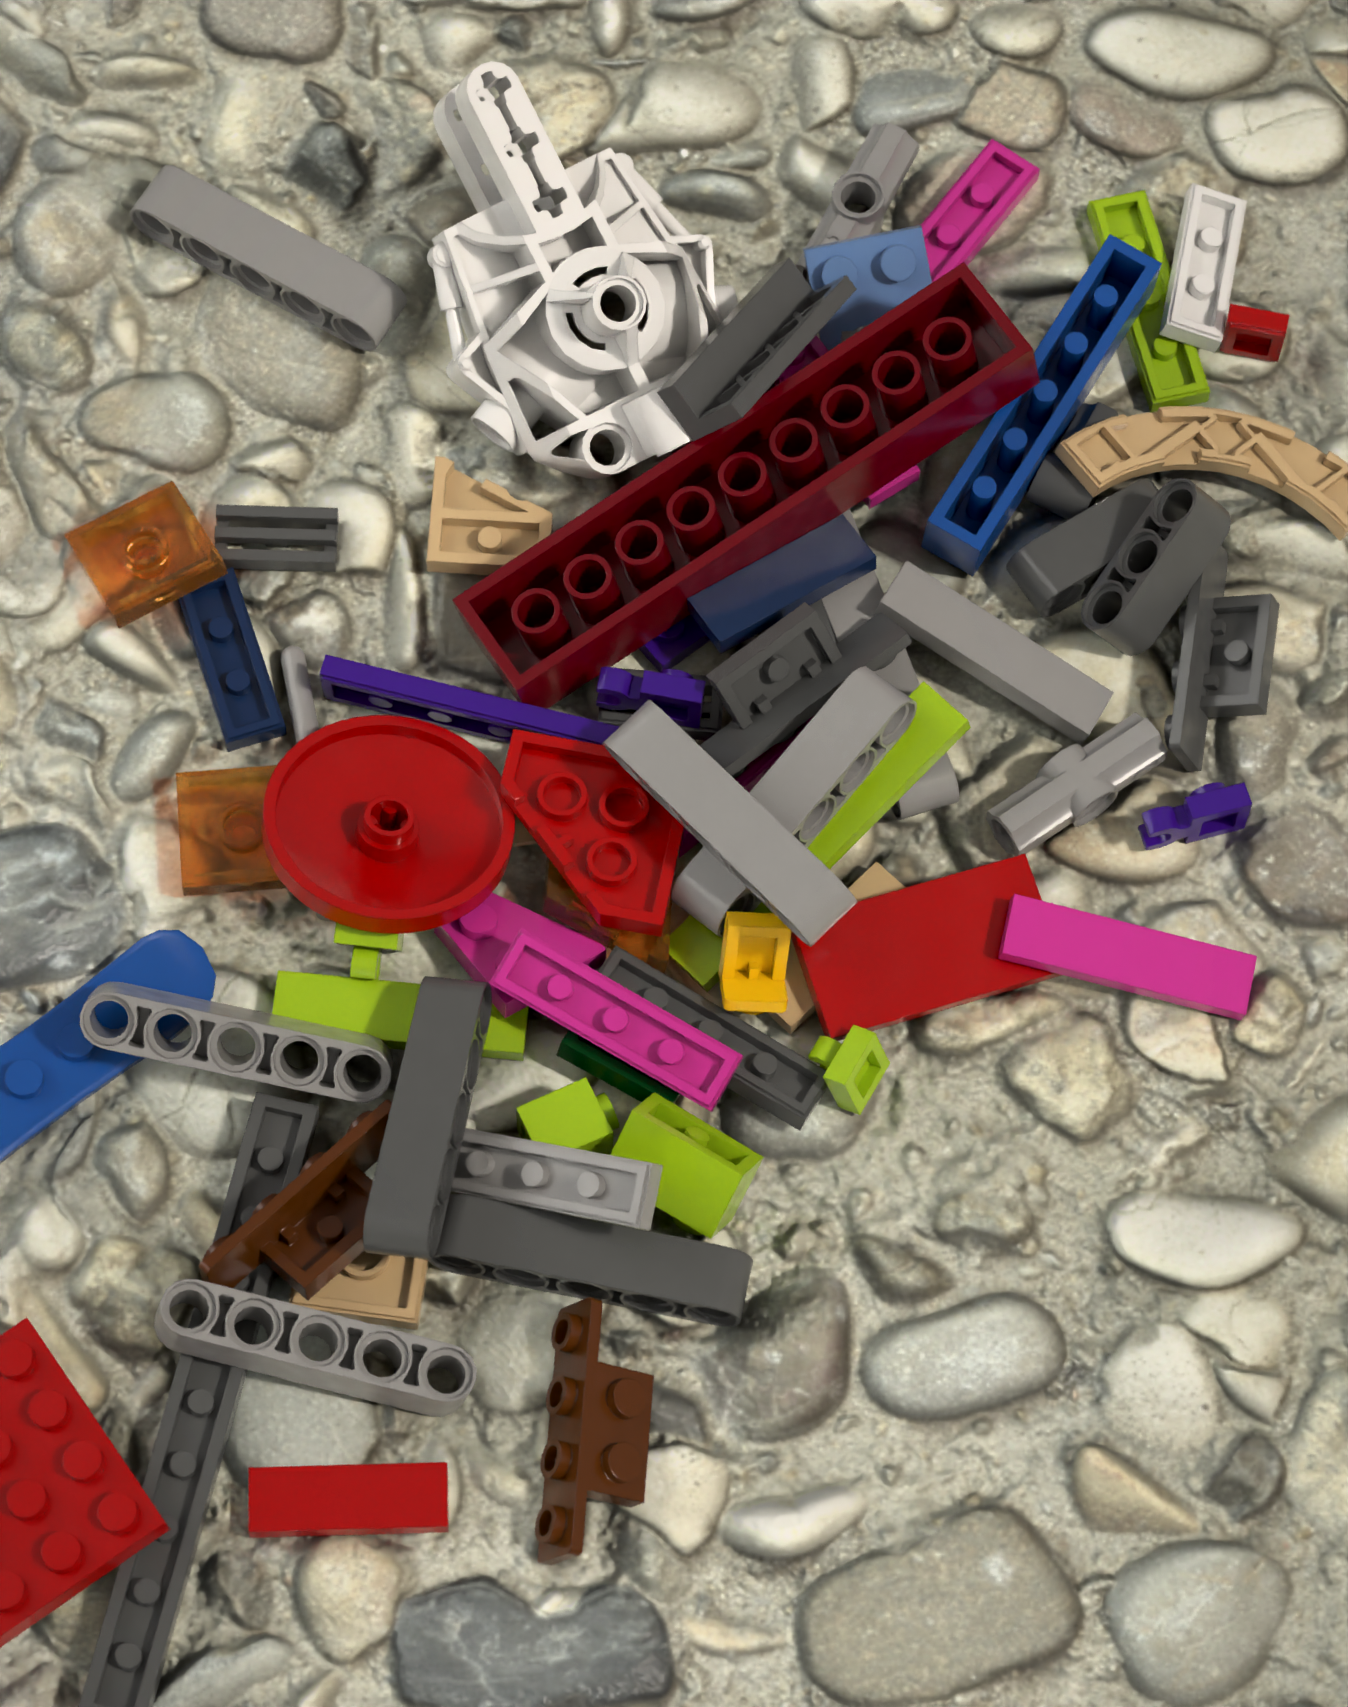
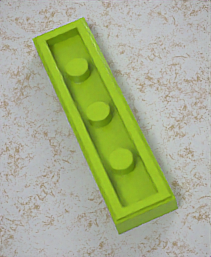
[1086,190,1210,412]
[272,970,529,1061]

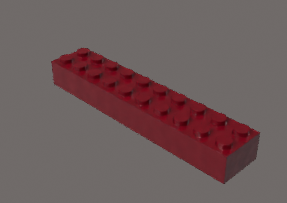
[452,262,1040,709]

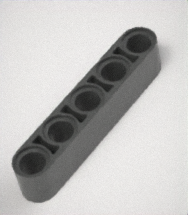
[363,976,492,1260]
[429,1194,753,1326]

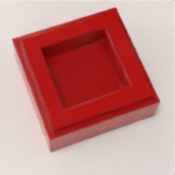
[1220,304,1289,362]

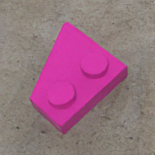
[434,893,606,1018]

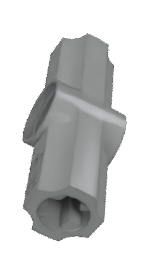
[796,122,919,284]
[986,712,1168,856]

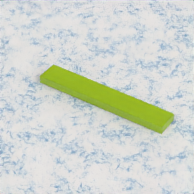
[660,681,971,992]

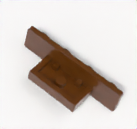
[198,1099,392,1301]
[535,1297,654,1565]

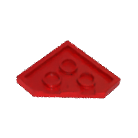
[500,729,685,937]

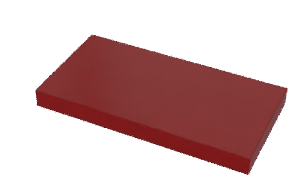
[791,854,1062,1041]

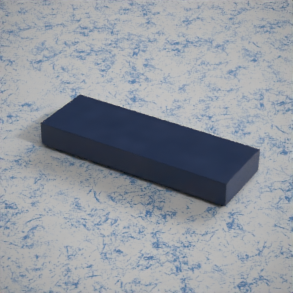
[687,514,877,654]
[174,567,287,752]

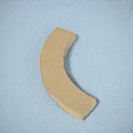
[1054,406,1348,541]

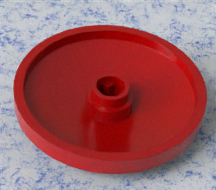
[261,715,515,934]

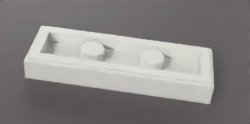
[1159,183,1247,353]

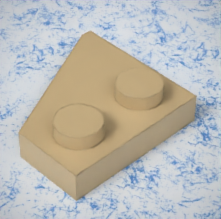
[426,456,553,575]

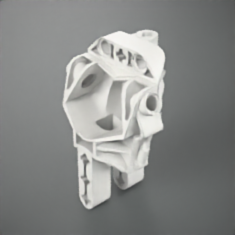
[427,61,738,480]

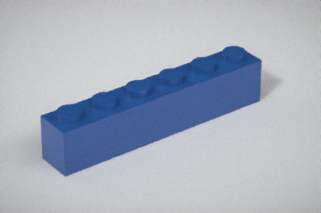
[921,234,1162,577]

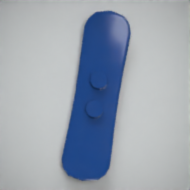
[0,930,216,1164]

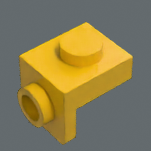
[718,911,792,1015]

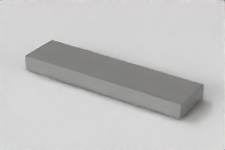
[873,560,1114,745]
[451,1128,663,1230]

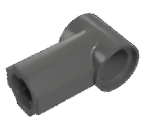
[1026,402,1118,520]

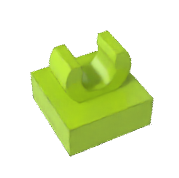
[334,922,404,980]
[808,1024,890,1115]

